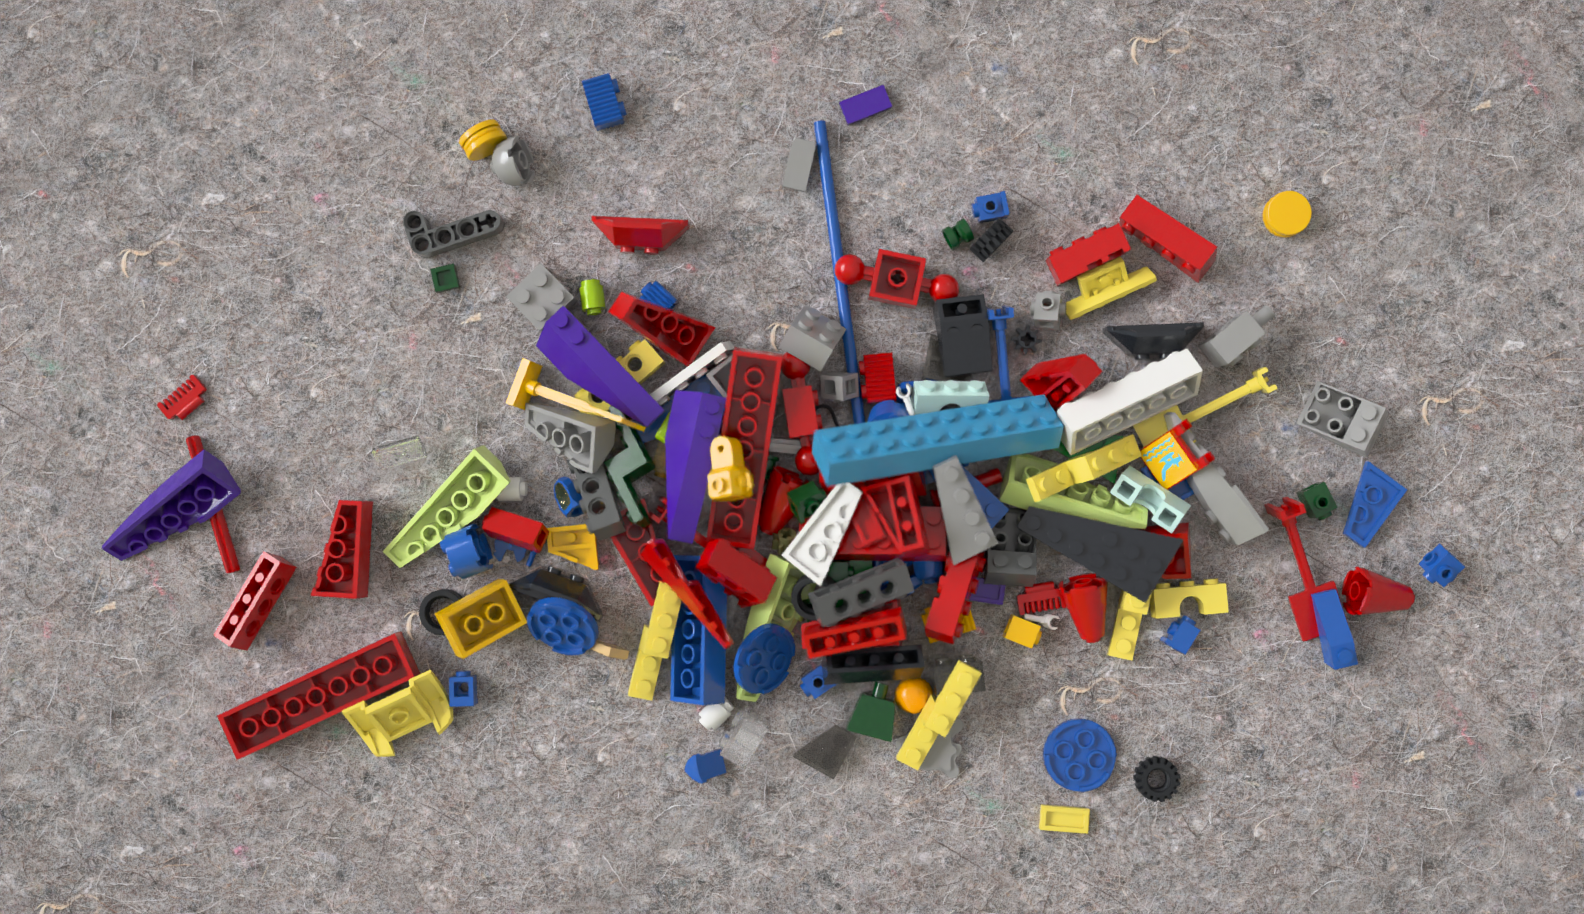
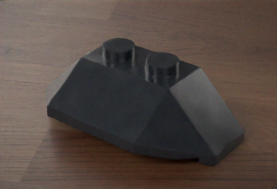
[1103,322,1204,360]
[509,566,603,621]

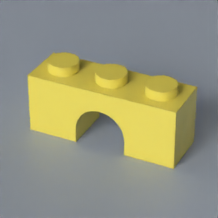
[1150,578,1229,619]

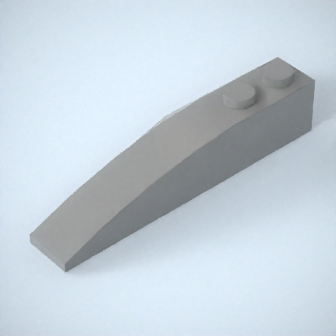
[1164,412,1270,545]

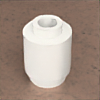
[496,477,528,501]
[699,697,735,730]

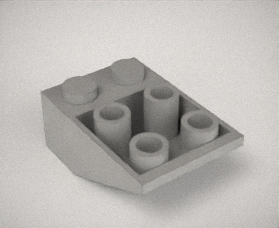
[1296,381,1389,458]

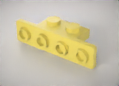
[1066,257,1157,320]

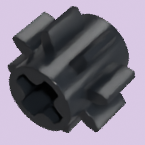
[1011,325,1042,356]

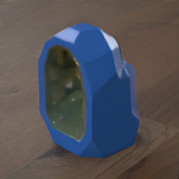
[554,476,584,518]

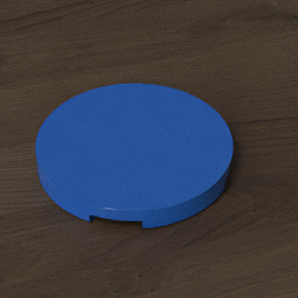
[527,597,599,655]
[734,623,795,694]
[1043,718,1117,792]

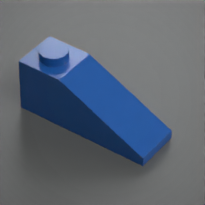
[1311,589,1358,670]

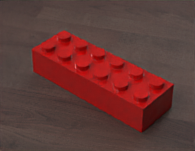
[799,506,947,561]

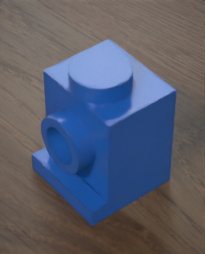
[971,191,1009,223]
[1160,615,1201,655]
[800,664,837,699]
[449,670,478,707]

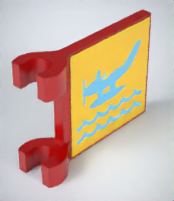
[1140,419,1216,490]

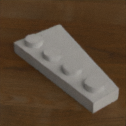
[933,455,998,565]

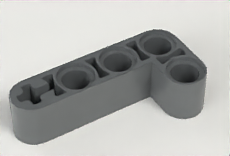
[403,210,505,258]

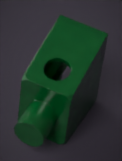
[846,681,895,742]

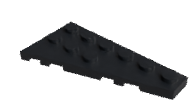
[1017,506,1183,603]

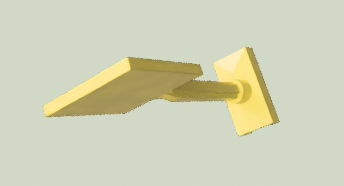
[1133,367,1278,447]

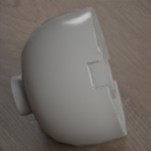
[490,136,535,186]

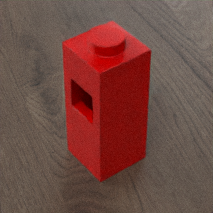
[482,507,549,553]

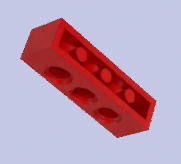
[213,551,297,651]
[803,607,907,659]

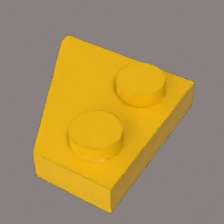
[547,524,599,570]

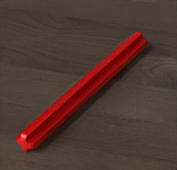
[186,435,240,574]

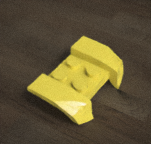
[342,670,453,757]

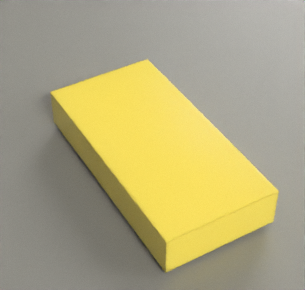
[1039,804,1090,834]

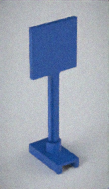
[987,305,1030,403]

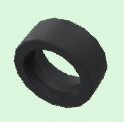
[791,574,838,621]
[419,589,463,635]

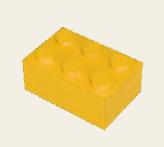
[435,579,527,659]

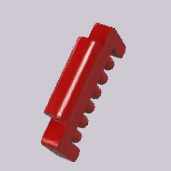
[157,375,207,420]
[1016,581,1067,615]

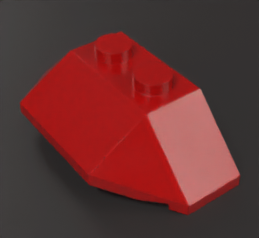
[592,216,689,255]

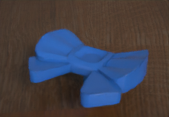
[494,539,527,562]

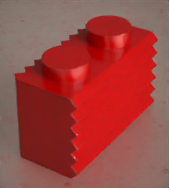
[859,352,897,404]

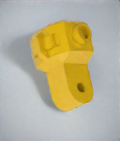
[708,436,753,502]

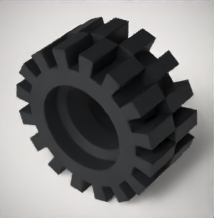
[970,218,1014,262]
[1133,756,1180,802]

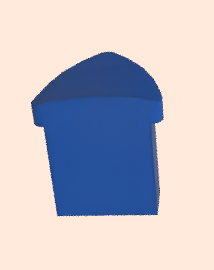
[685,749,727,784]

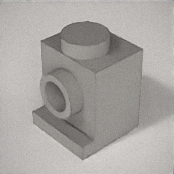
[820,371,859,401]

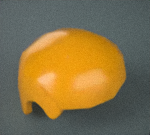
[894,678,933,714]

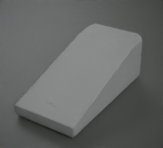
[782,137,817,192]

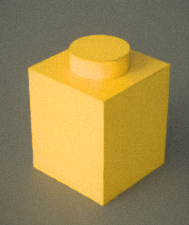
[1002,614,1042,649]

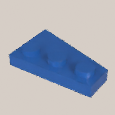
[1343,461,1407,548]

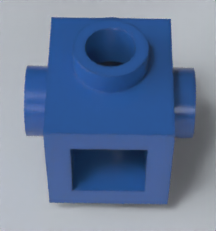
[1419,543,1465,587]

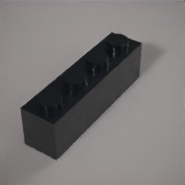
[821,645,925,685]

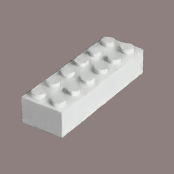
[1057,349,1203,455]

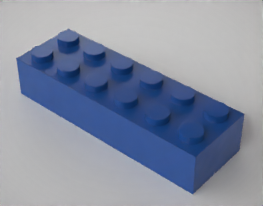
[670,555,727,705]

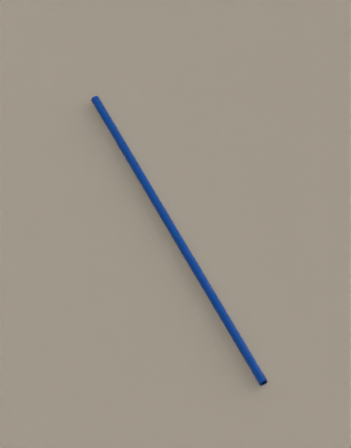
[814,121,887,590]

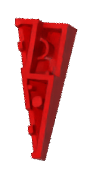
[641,539,734,649]

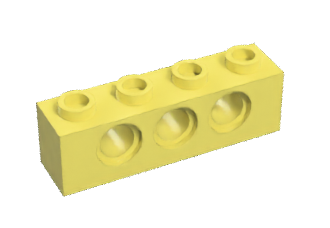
[574,339,665,417]

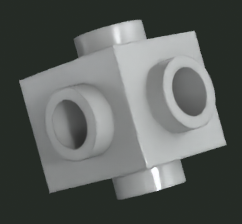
[1031,291,1066,330]

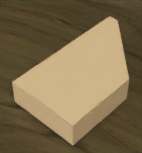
[590,640,629,660]

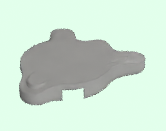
[895,717,963,779]

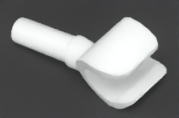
[896,383,915,416]
[1024,614,1060,630]

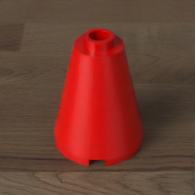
[758,466,810,535]
[1342,567,1415,616]
[1059,573,1108,643]

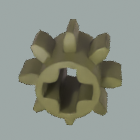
[772,528,796,557]

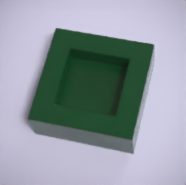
[430,264,460,293]

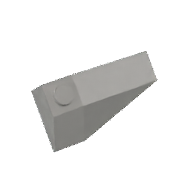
[524,402,616,474]

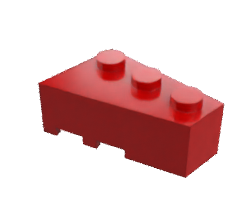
[1020,353,1103,412]
[696,539,777,608]

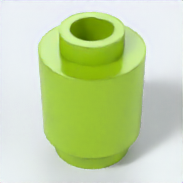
[579,279,606,316]

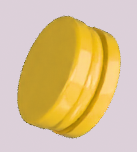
[459,119,507,161]
[1262,191,1312,238]

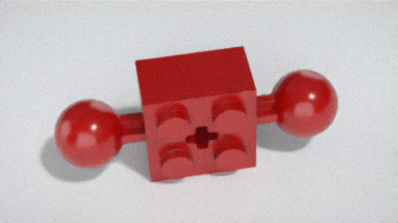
[834,249,959,309]
[781,352,823,476]

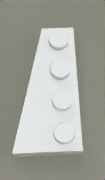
[650,341,734,406]
[782,483,863,586]

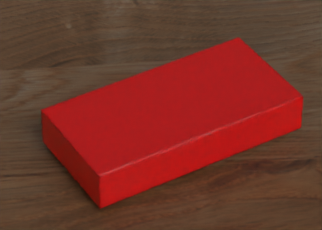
[851,494,887,548]

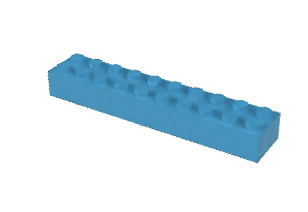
[812,395,1064,486]

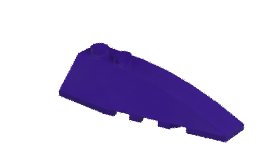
[536,305,665,428]
[665,390,726,544]
[102,449,241,561]

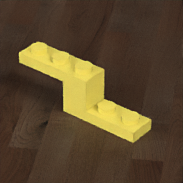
[1026,434,1142,502]
[628,581,682,701]
[1107,589,1152,661]
[896,660,982,770]

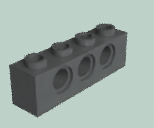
[567,459,626,541]
[808,558,914,627]

